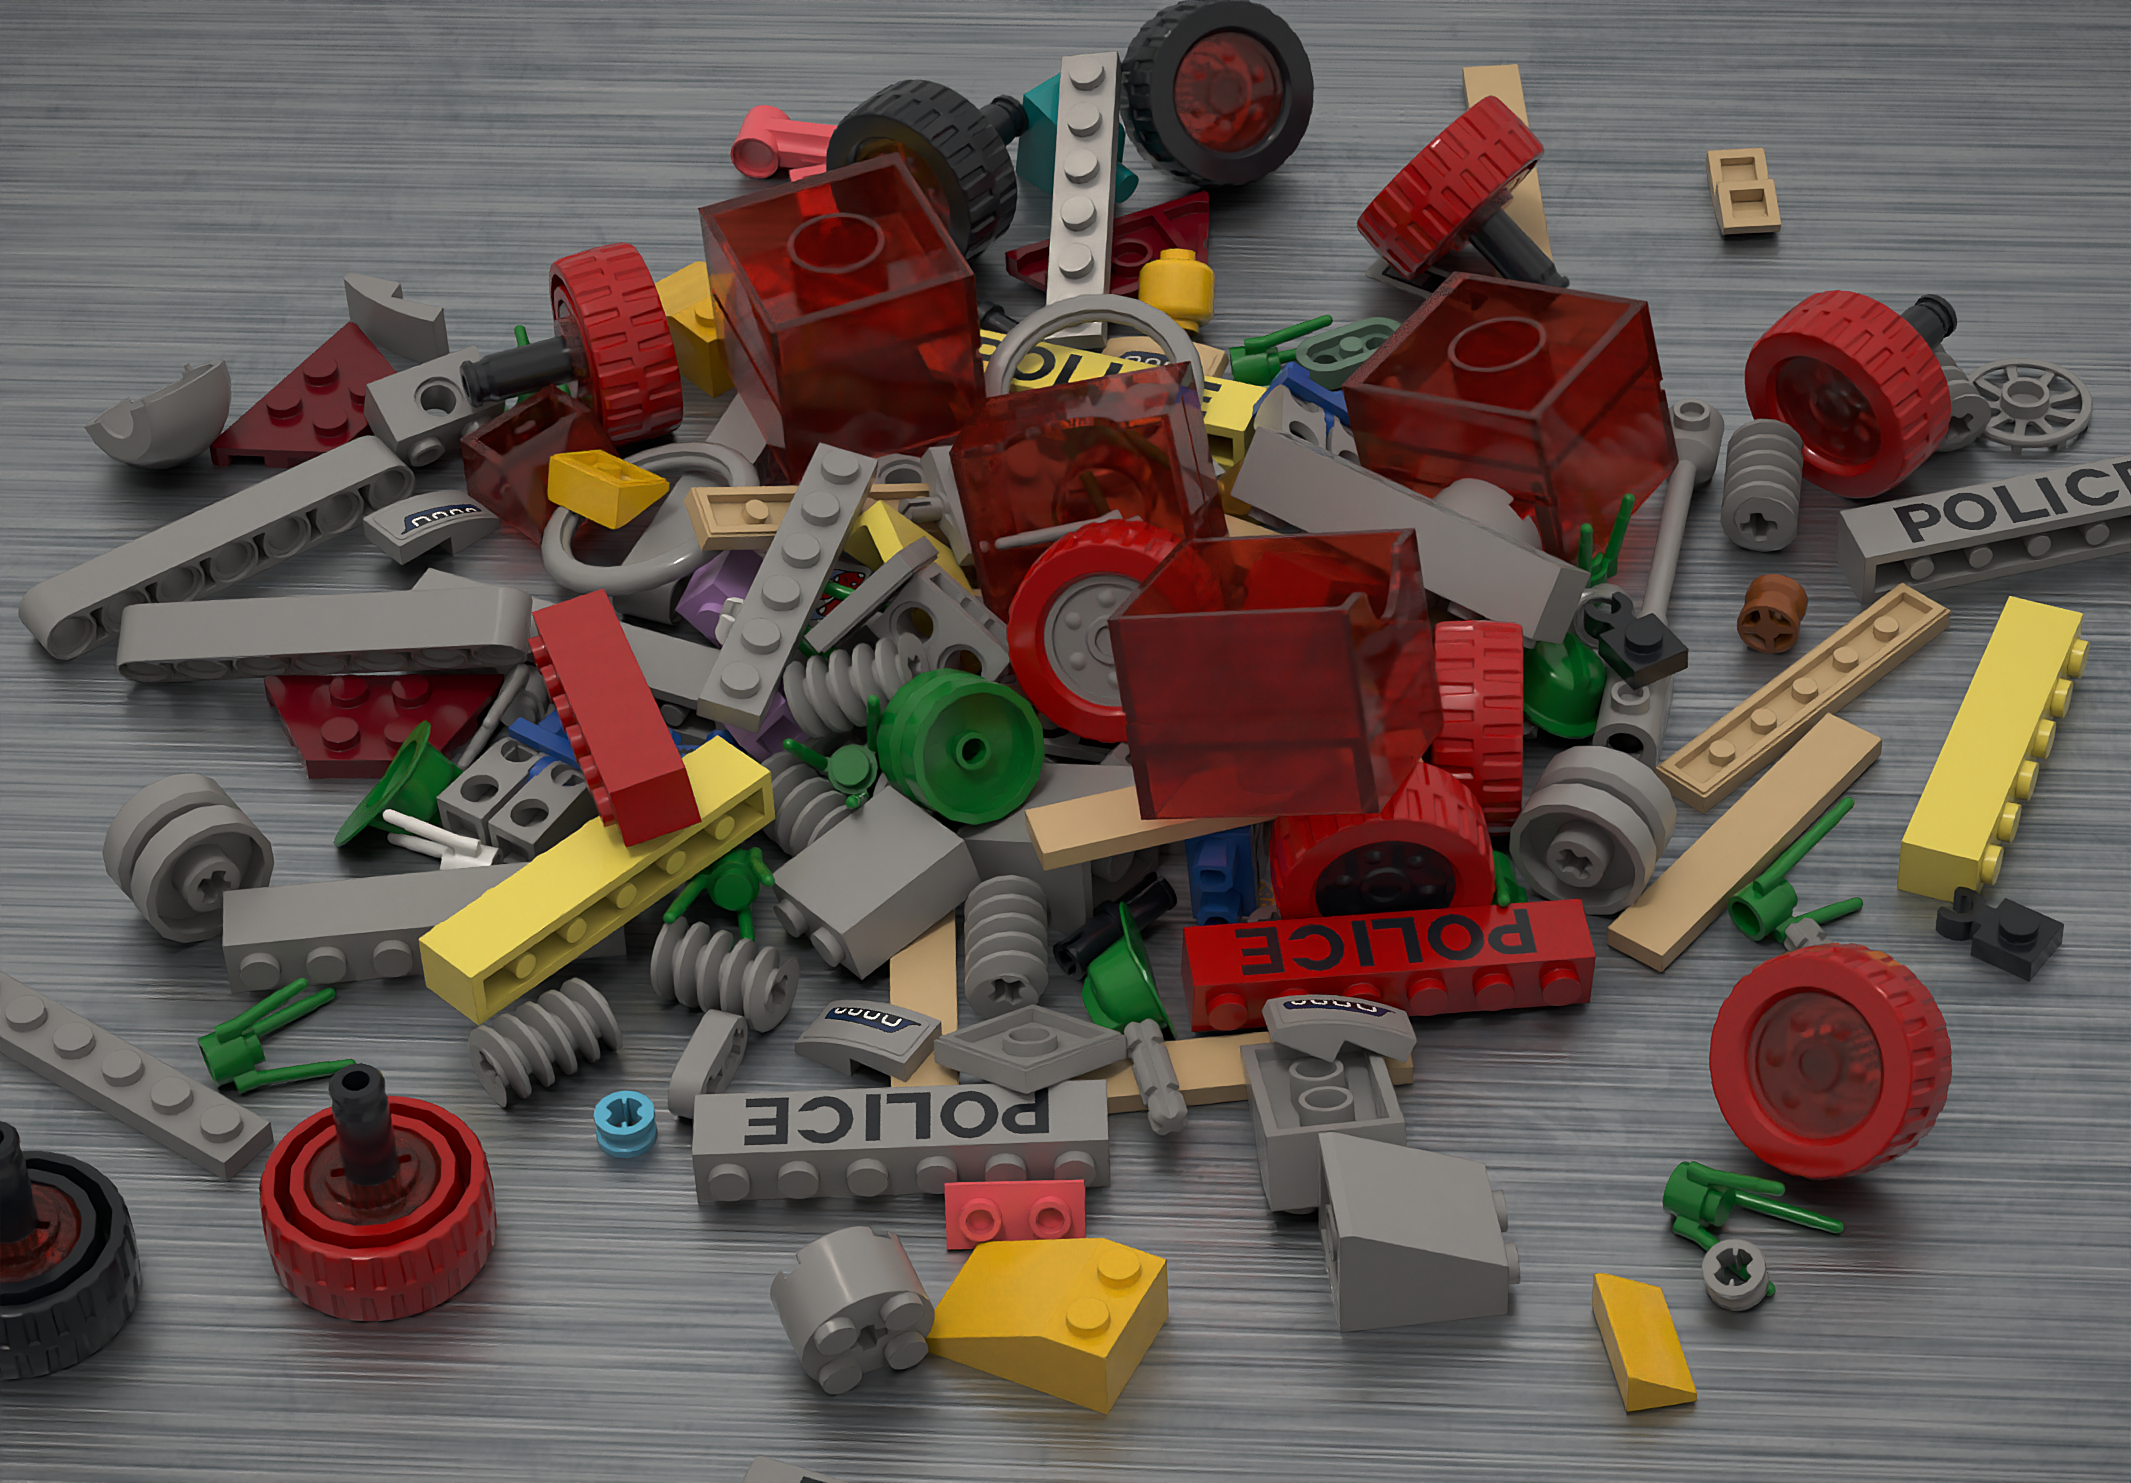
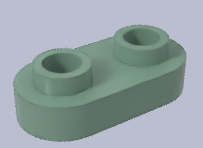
[1296,317,1407,391]

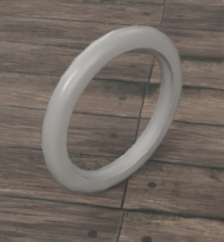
[979,294,1205,490]
[541,441,760,597]

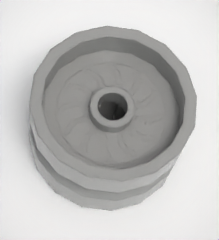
[1509,746,1677,915]
[102,773,275,943]

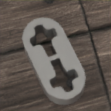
[668,1009,748,1120]

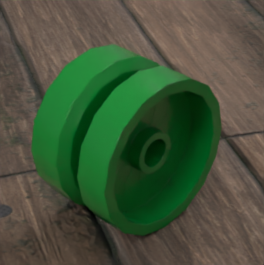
[876,668,1045,825]

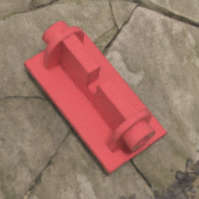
[944,1179,1086,1250]

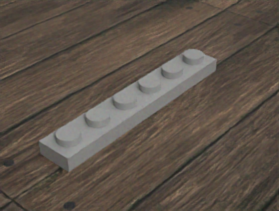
[1044,51,1122,350]
[696,442,879,734]
[0,971,274,1182]

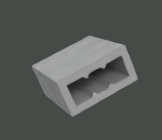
[772,785,982,980]

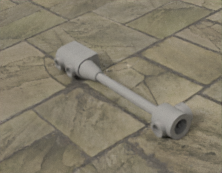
[1592,398,1725,773]

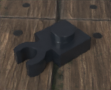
[1583,592,1689,690]
[1936,887,2064,982]

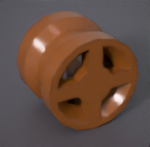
[1737,574,1808,654]

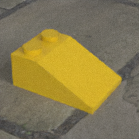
[655,261,805,398]
[925,1238,1169,1415]

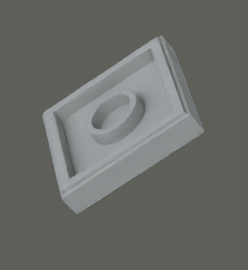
[804,536,939,653]
[934,1004,1127,1094]

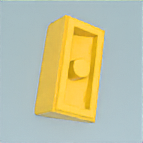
[547,450,670,530]
[1592,1273,1697,1412]

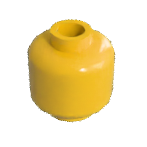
[1138,249,1215,337]

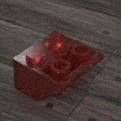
[460,384,622,546]

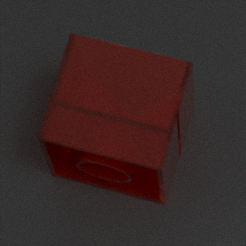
[698,152,989,484]
[1341,271,1679,567]
[949,360,1238,676]
[1107,528,1445,820]

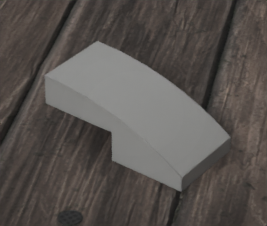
[344,272,450,363]

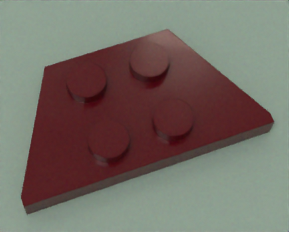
[1005,191,1209,299]
[209,321,397,469]
[264,674,505,779]

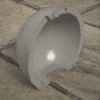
[84,359,231,470]

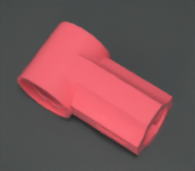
[730,105,837,179]

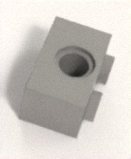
[364,344,506,467]

